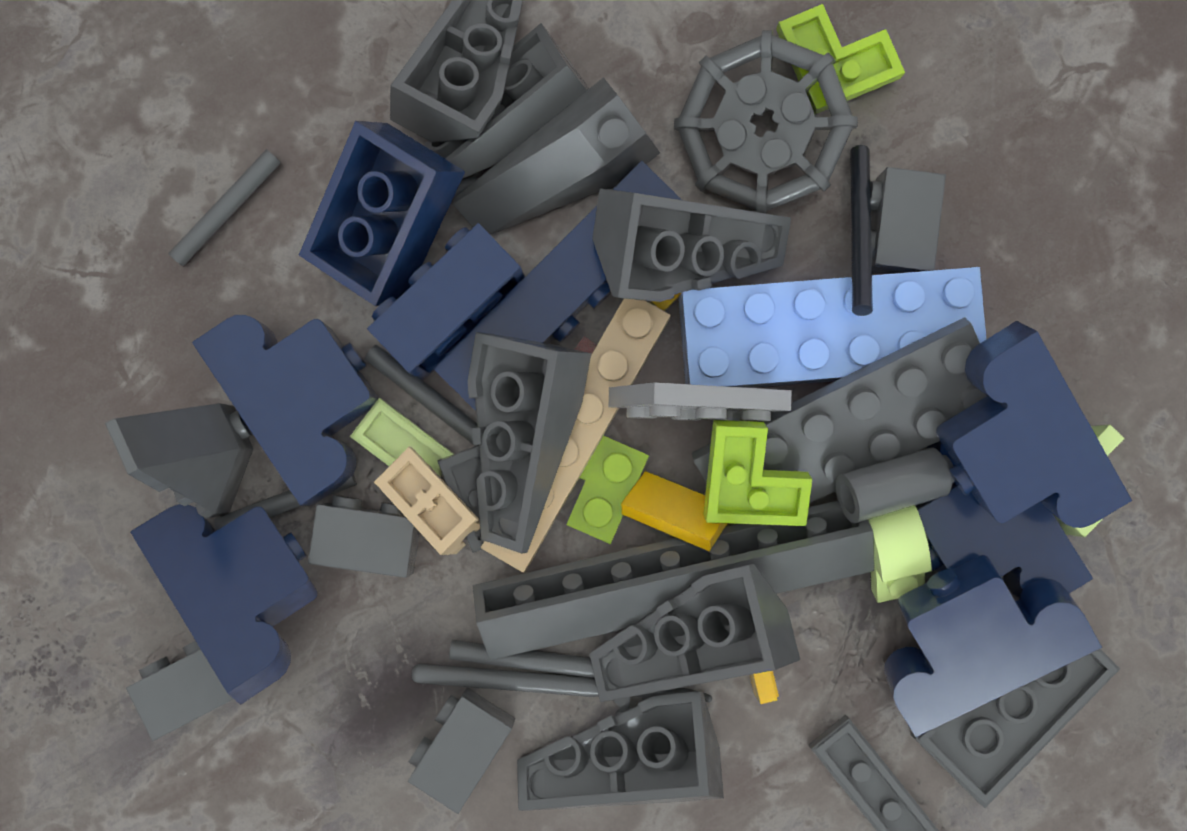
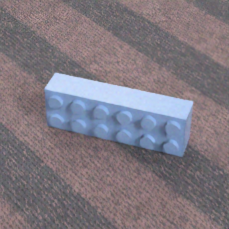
[678,267,986,388]

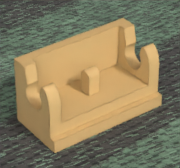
[374,447,480,555]

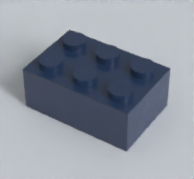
[299,121,465,306]
[367,223,525,380]

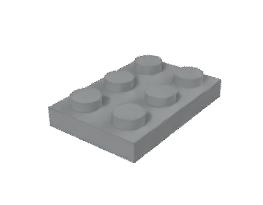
[608,382,791,421]

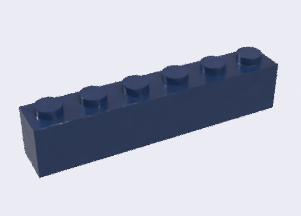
[434,161,682,411]

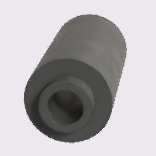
[836,448,954,523]

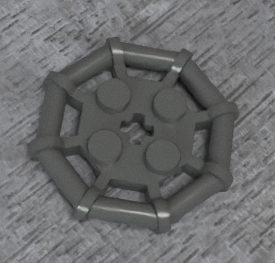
[674,30,858,214]

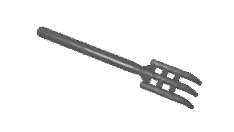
[411,664,712,716]

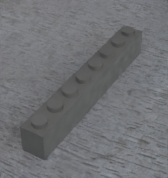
[472,501,874,660]

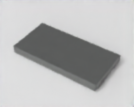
[911,649,1120,808]

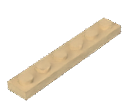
[481,298,671,573]

